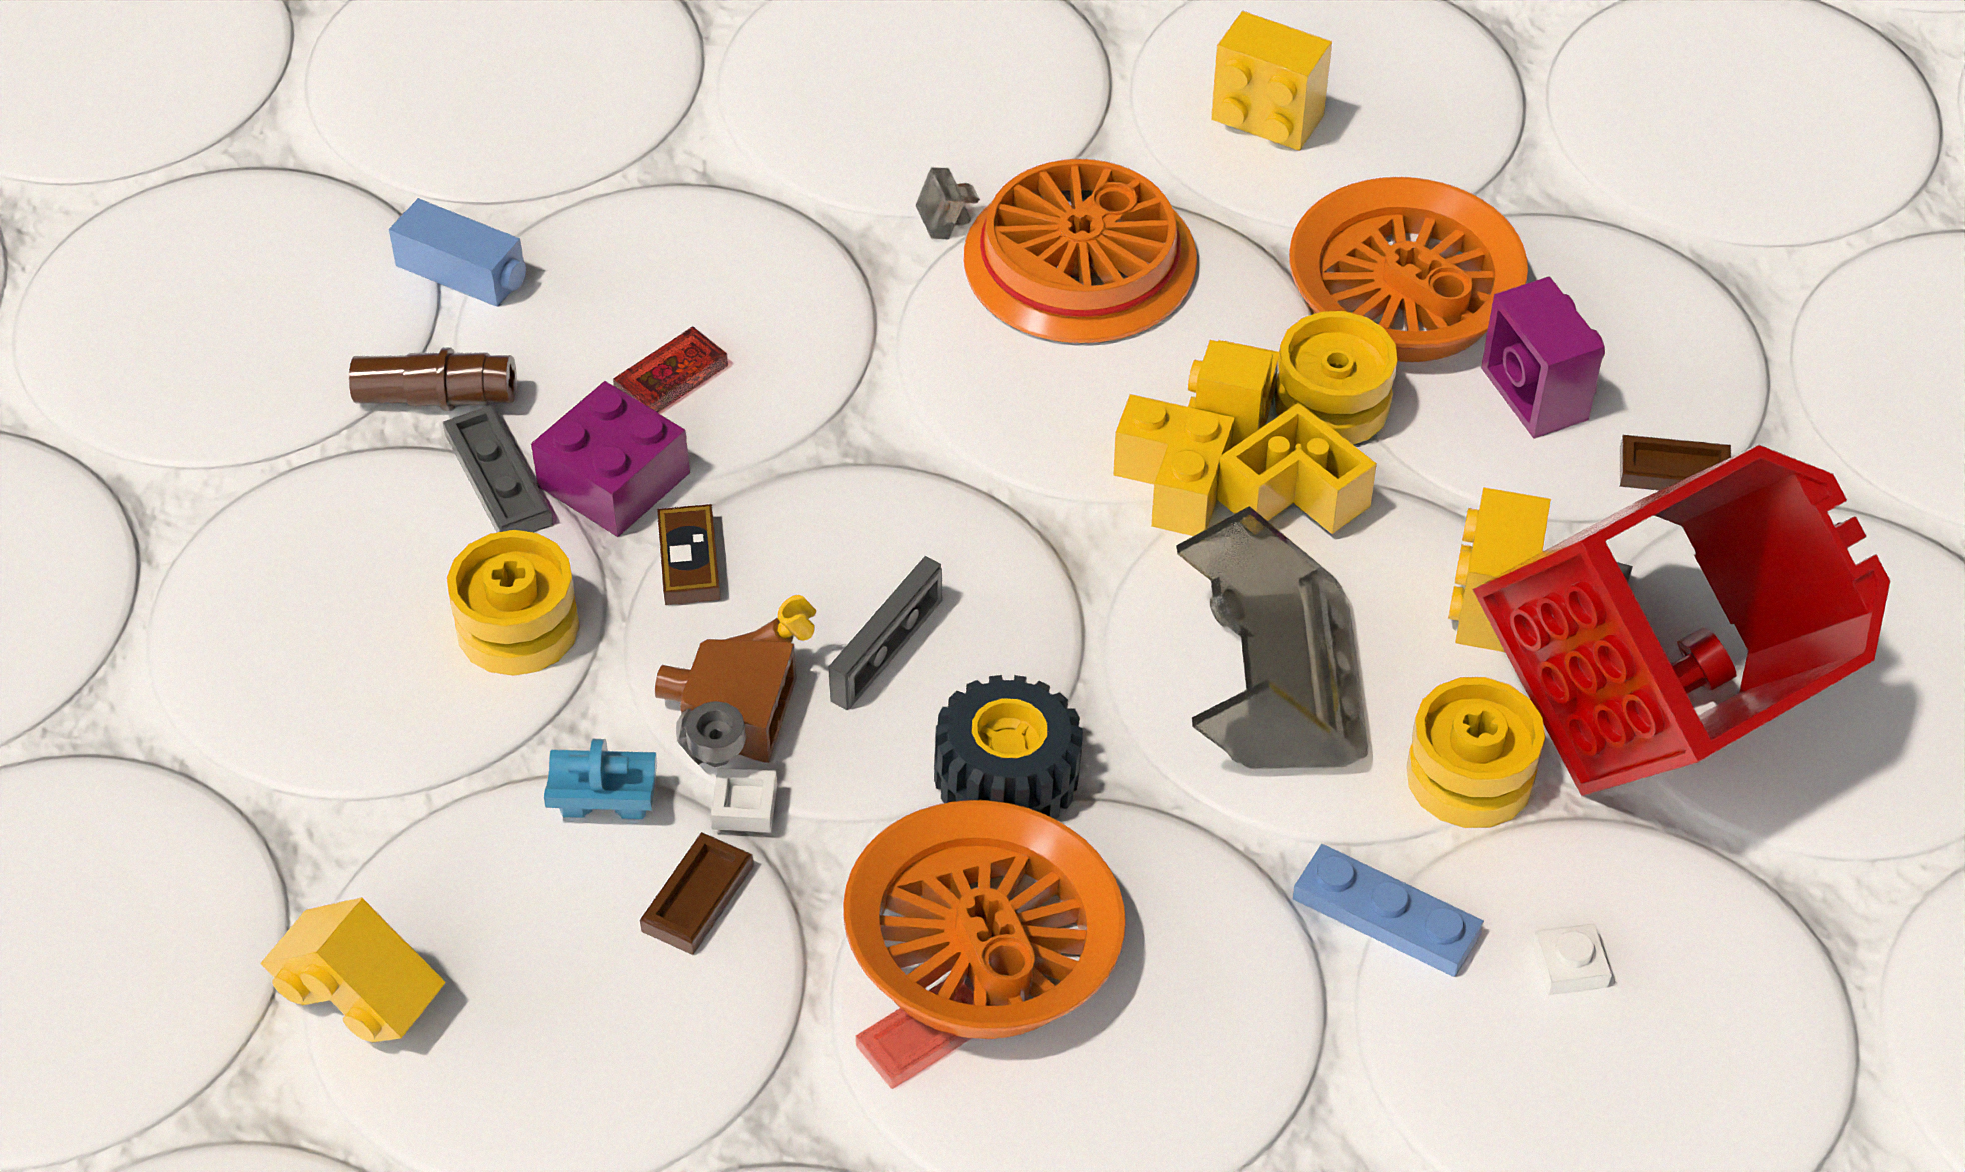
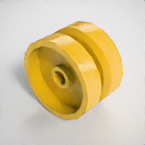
[1274,311,1398,445]
[447,530,580,676]
[1406,677,1545,828]

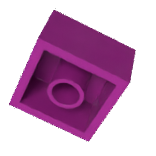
[1481,276,1605,439]
[531,381,690,537]

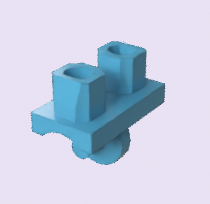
[544,738,657,819]

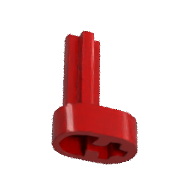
[1671,627,1737,694]

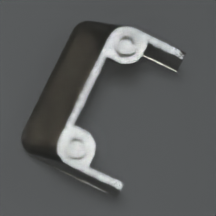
[1176,506,1369,769]

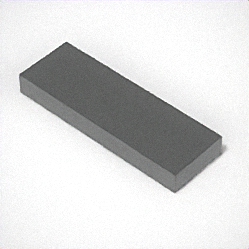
[442,405,553,532]
[828,556,943,710]

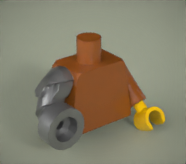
[655,595,816,767]

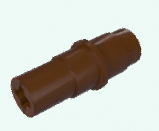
[349,347,517,411]

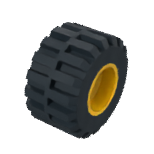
[934,675,1083,819]

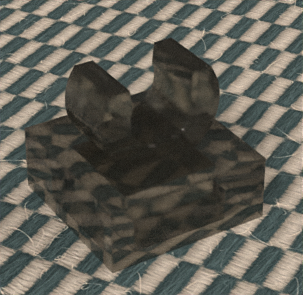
[915,167,980,239]

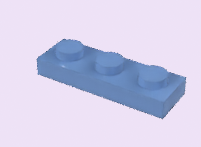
[1292,843,1484,978]

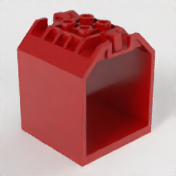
[1472,445,1891,796]

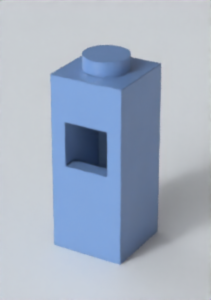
[389,198,526,307]

